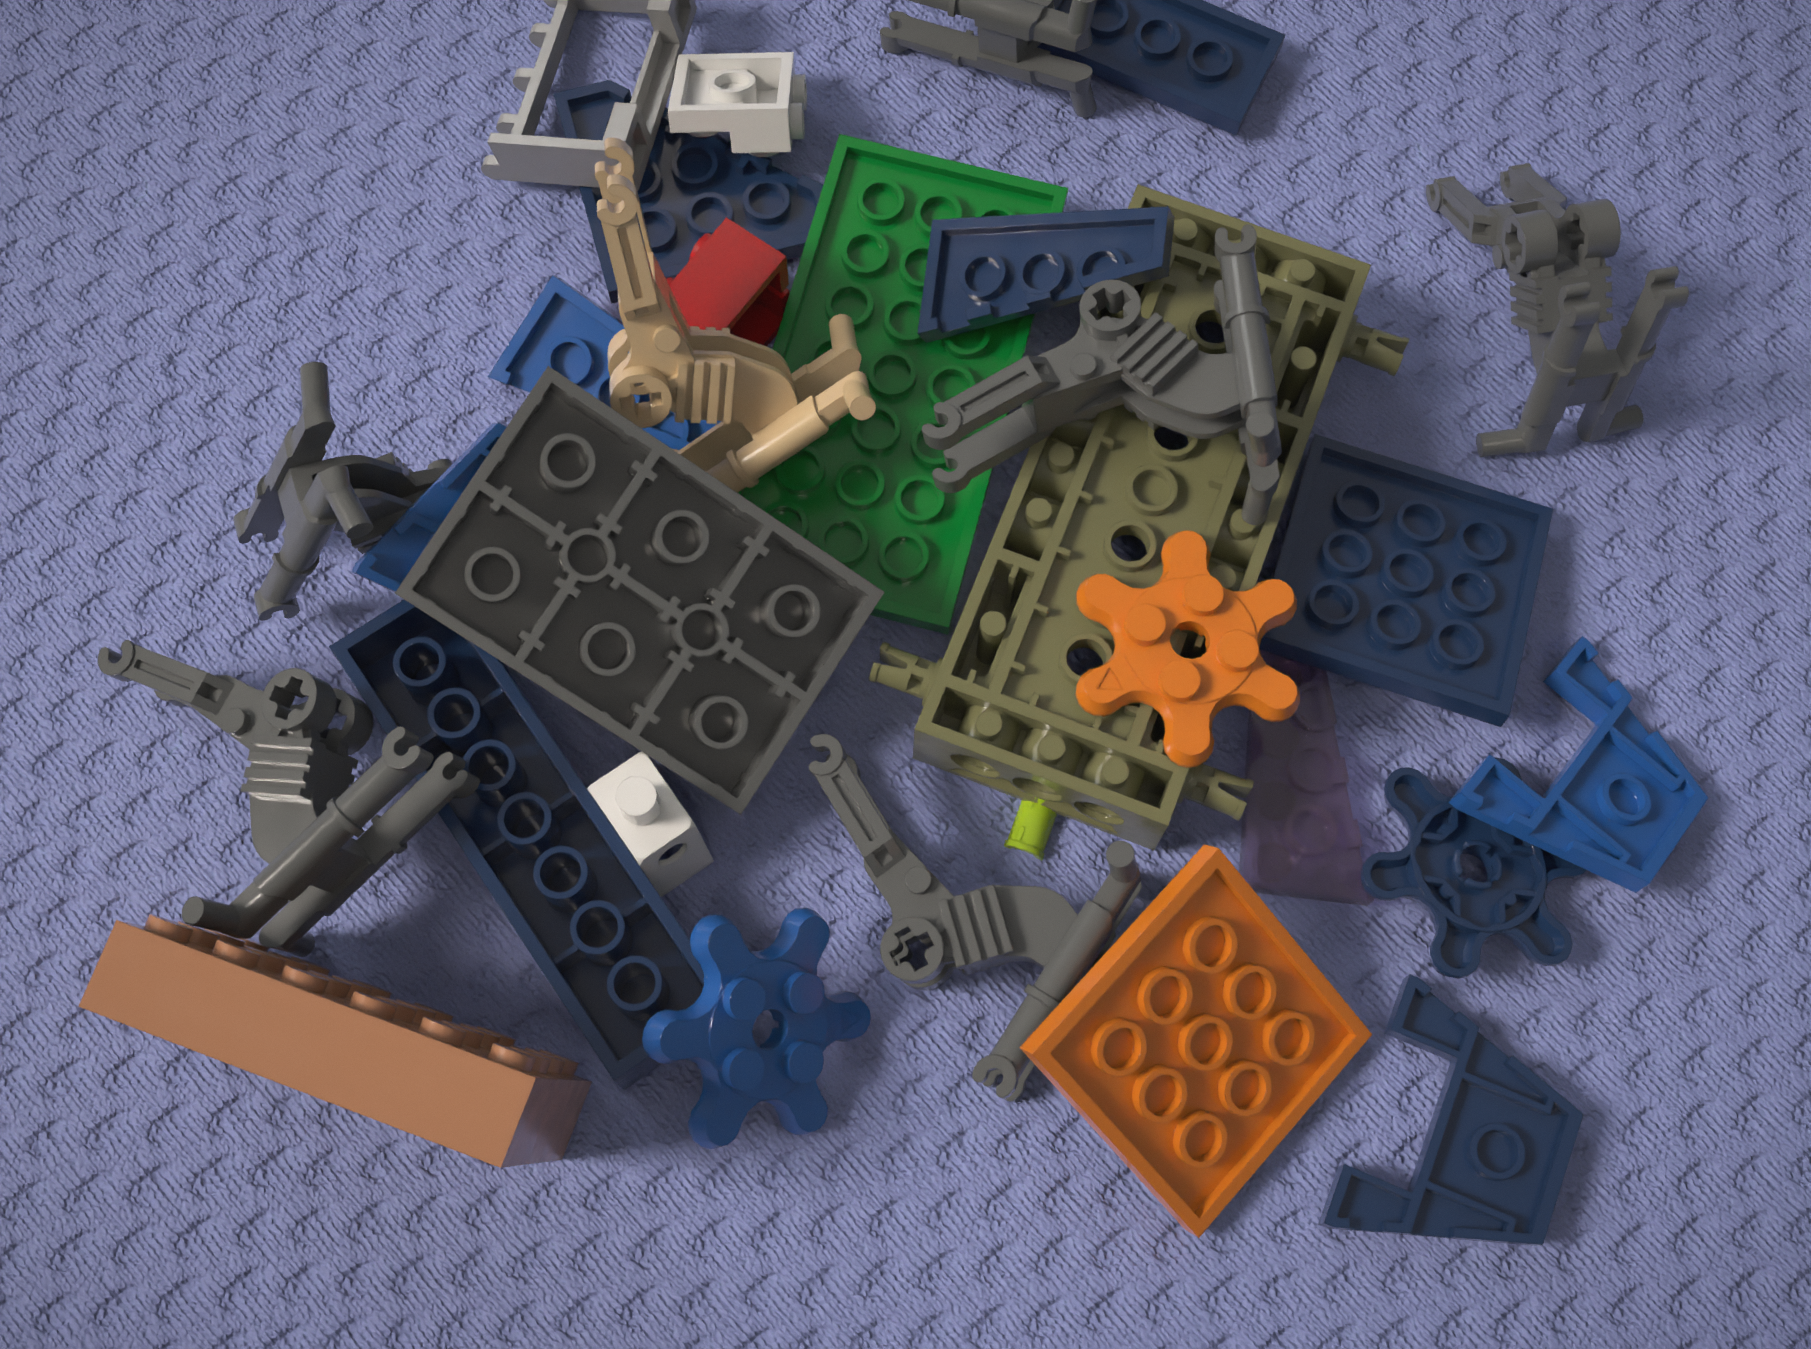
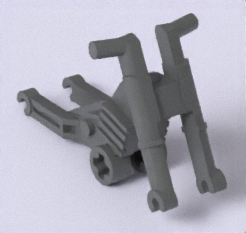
[880,0,1097,118]
[1426,163,1689,457]
[922,224,1282,525]
[233,362,453,621]
[97,640,480,957]
[809,734,1142,1102]

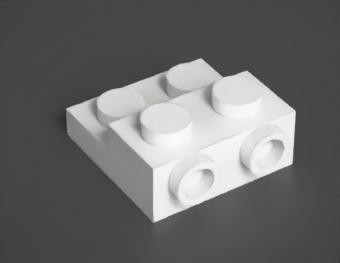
[668,52,807,157]

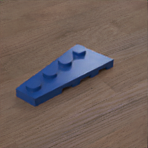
[488,275,721,450]

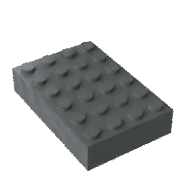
[395,366,884,814]

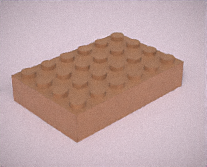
[78,914,592,1168]

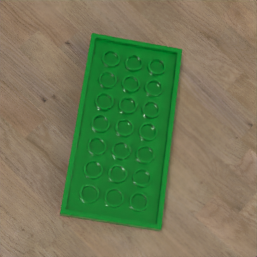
[738,134,1068,635]

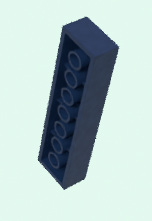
[329,600,704,1090]

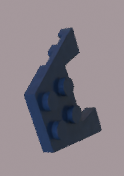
[1318,974,1584,1246]

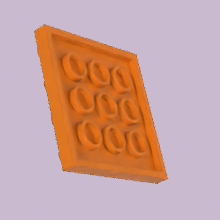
[1019,844,1372,1238]

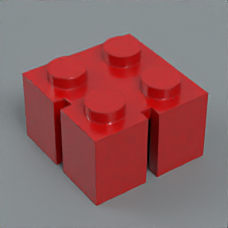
[666,217,790,347]

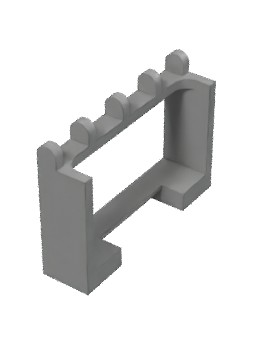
[481,0,697,191]

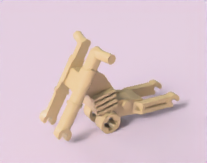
[594,137,876,493]

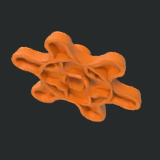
[1076,530,1300,768]

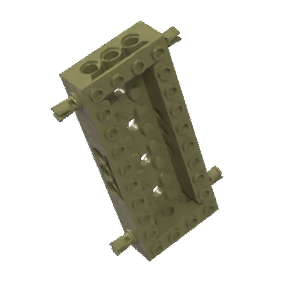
[869,184,1409,850]

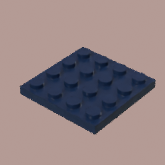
[1259,434,1553,727]

